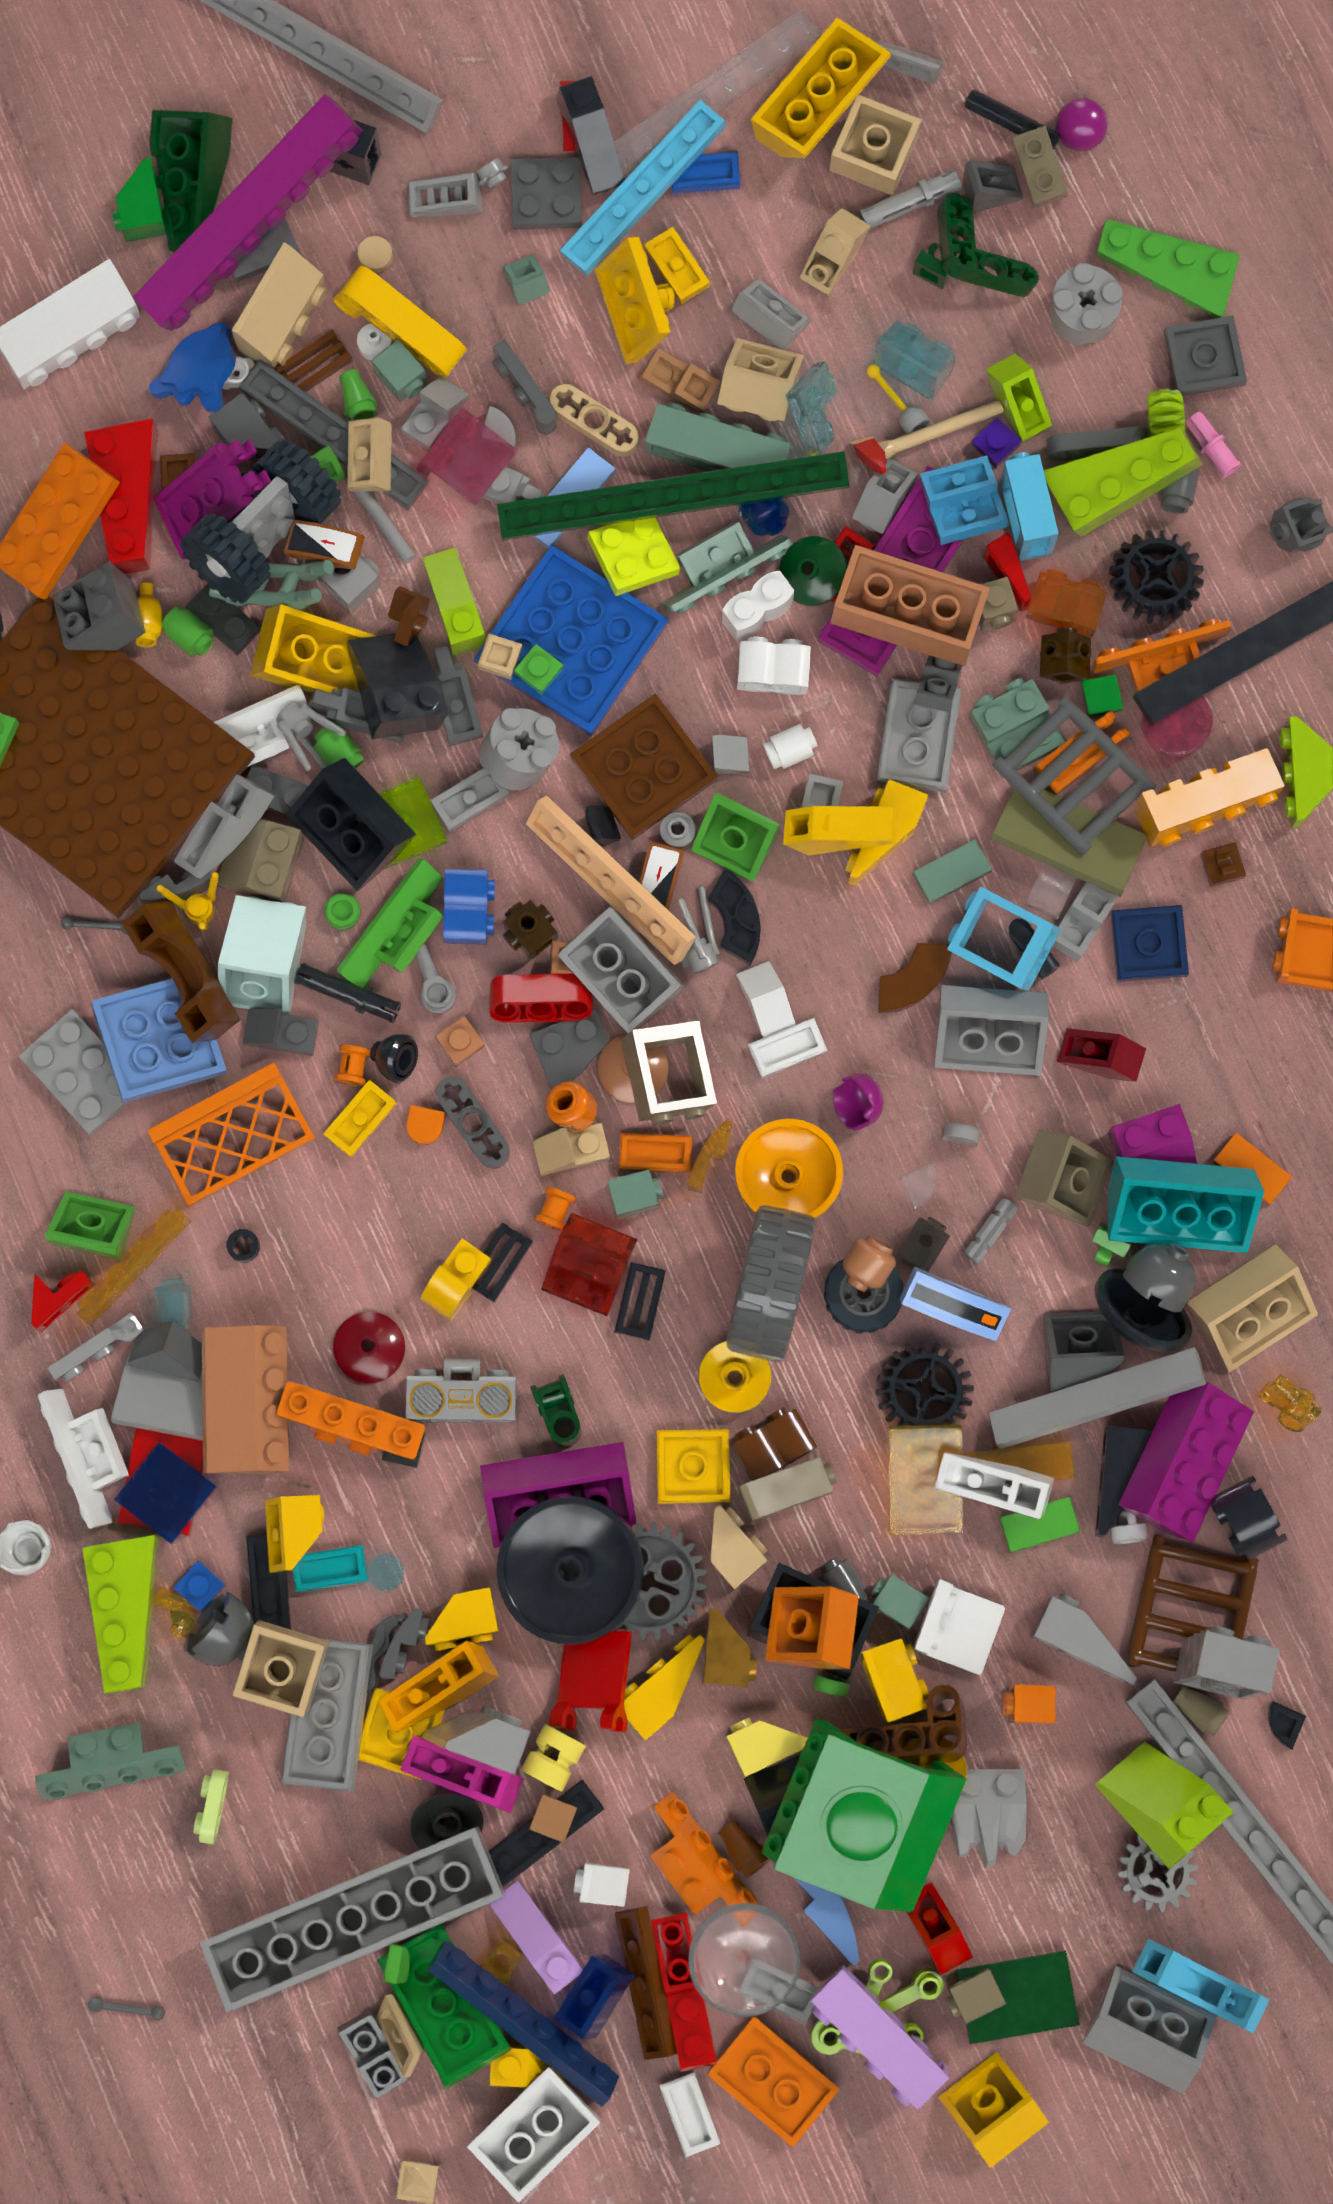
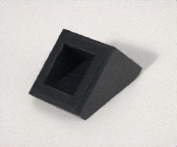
[584,806,621,847]

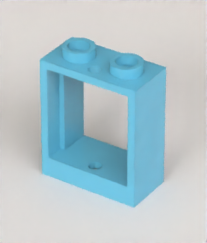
[999,452,1059,561]
[947,886,1062,992]

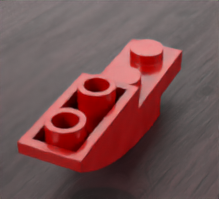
[651,1913,717,2072]

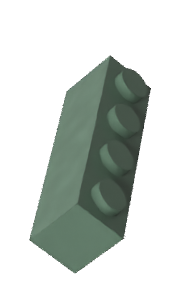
[645,403,791,472]

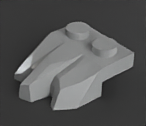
[951,1769,1027,1869]

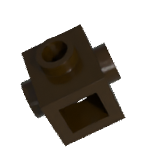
[1040,627,1092,684]
[502,899,558,961]

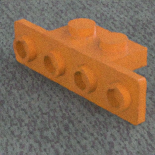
[1092,619,1232,693]
[276,1381,425,1460]
[650,1792,761,1925]

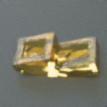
[688,1120,732,1193]

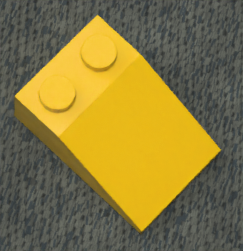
[249,604,376,694]

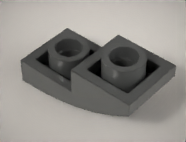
[915,655,963,712]
[139,871,212,904]
[379,1608,430,1680]
[338,2009,408,2099]

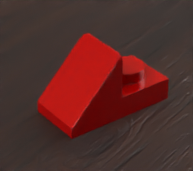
[31,1270,95,1333]

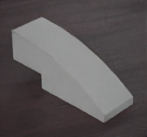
[174,774,274,879]

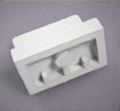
[913,1580,1005,1675]

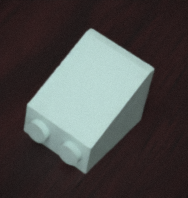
[218,895,306,1015]

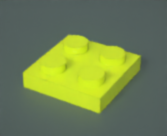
[587,518,680,596]

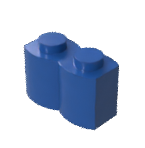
[443,869,495,945]

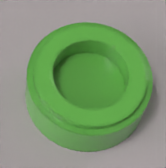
[325,893,361,931]
[812,1673,851,1697]

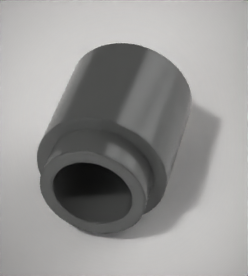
[1159,469,1199,514]
[817,1556,868,1600]

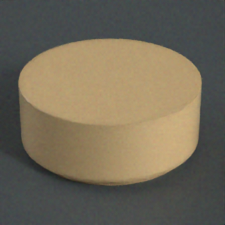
[358,236,393,273]

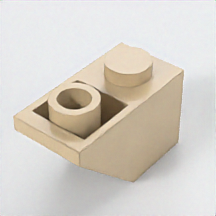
[800,208,871,296]
[710,1505,768,1590]

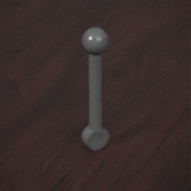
[60,916,128,935]
[88,1997,165,2020]

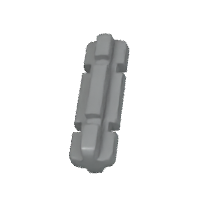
[964,1198,1018,1264]

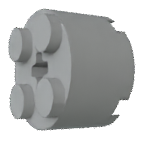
[1049,263,1123,345]
[479,708,559,790]

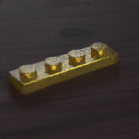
[77,1208,191,1326]

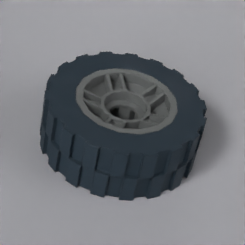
[824,1259,904,1334]

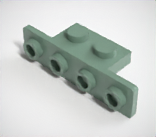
[662,521,792,614]
[35,1722,186,1800]

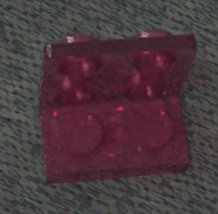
[416,407,517,505]

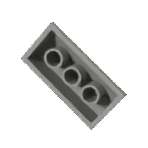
[422,1706,530,1775]

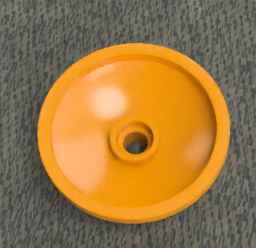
[735,1119,843,1219]

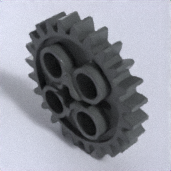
[614,1522,708,1641]

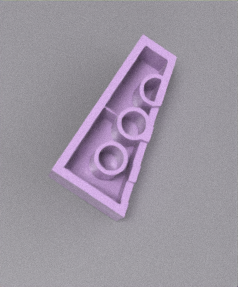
[811,1965,949,2110]

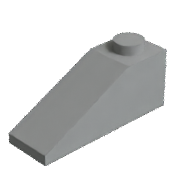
[1031,1594,1137,1686]

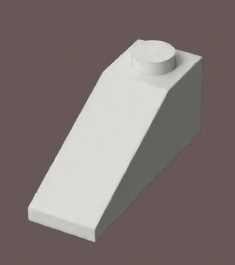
[935,1452,1055,1519]

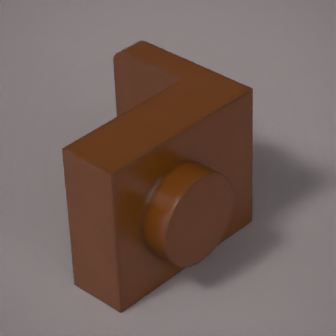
[388,586,430,646]

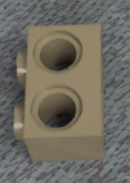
[1012,126,1067,209]

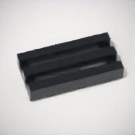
[472,1222,533,1303]
[614,1262,666,1341]

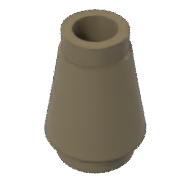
[1173,1686,1230,1736]

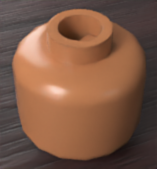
[842,1235,896,1292]

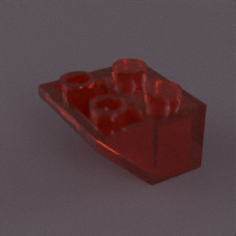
[541,1213,638,1317]

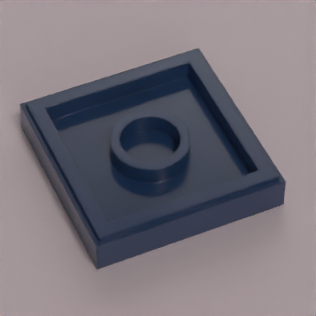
[1110,905,1189,982]

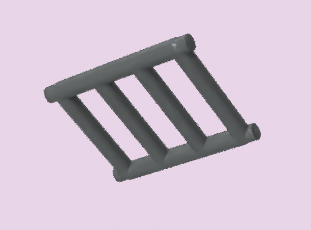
[992,696,1157,855]

